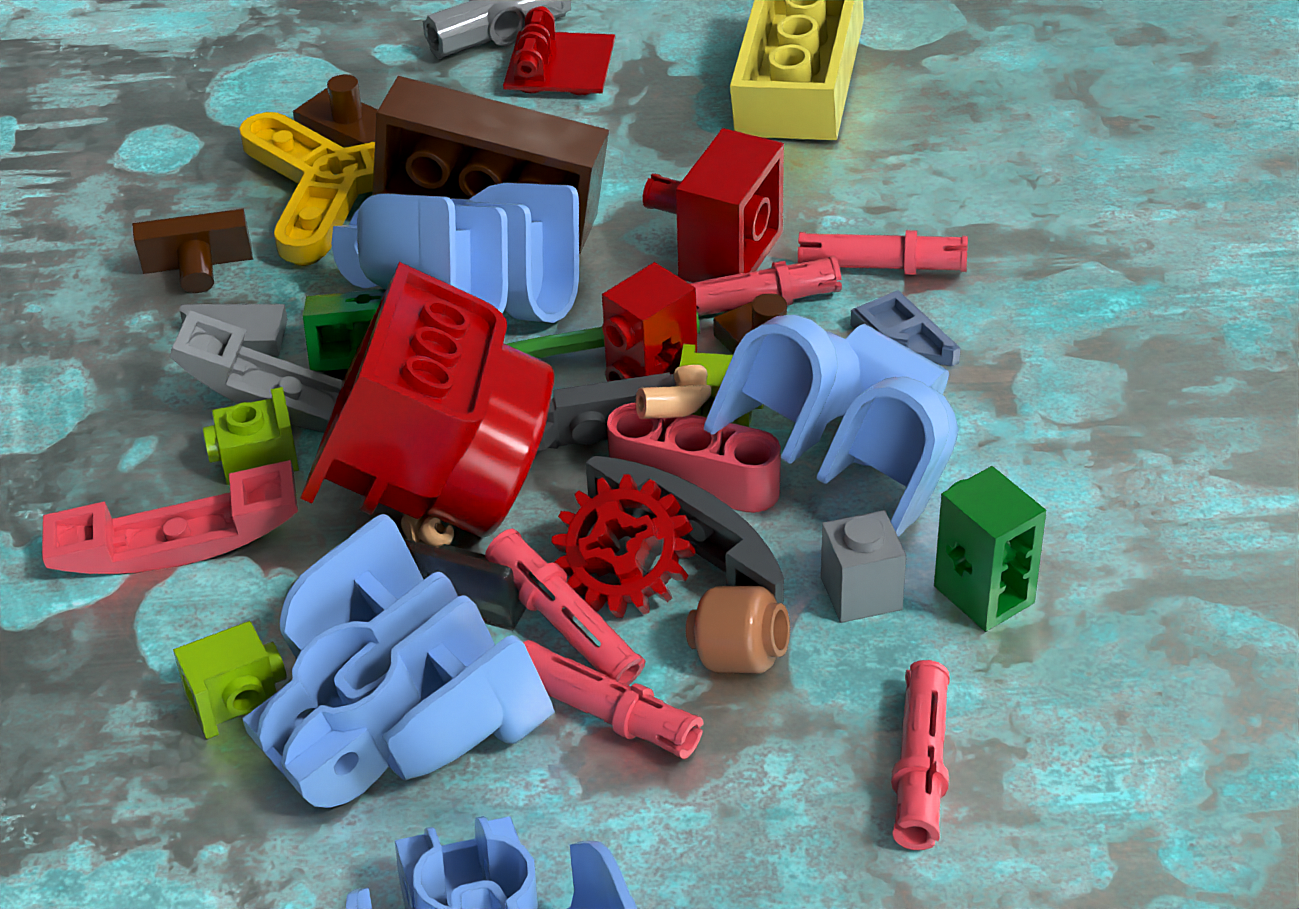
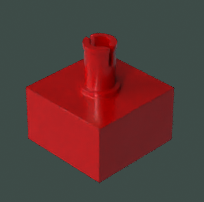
[643,128,784,283]

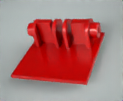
[503,6,616,95]

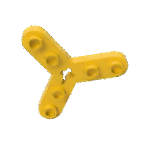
[239,112,375,266]

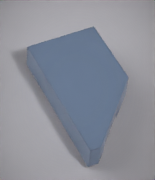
[850,290,961,366]

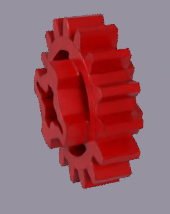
[551,474,695,618]

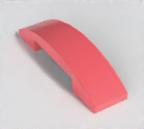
[42,460,298,574]

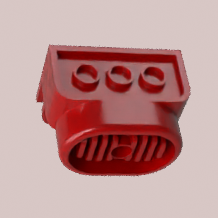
[300,262,555,537]

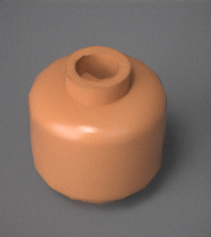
[686,586,790,674]

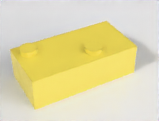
[730,0,864,140]

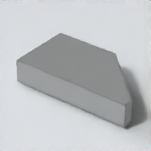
[180,304,288,356]

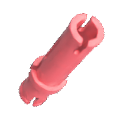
[798,230,968,275]
[689,256,842,316]
[485,528,646,685]
[523,640,704,759]
[891,660,950,850]

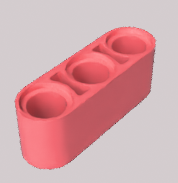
[607,403,781,513]

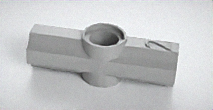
[423,0,571,59]

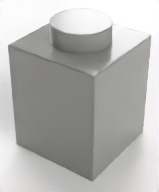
[821,510,906,623]

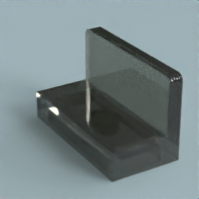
[403,538,539,631]

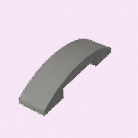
[170,310,343,433]

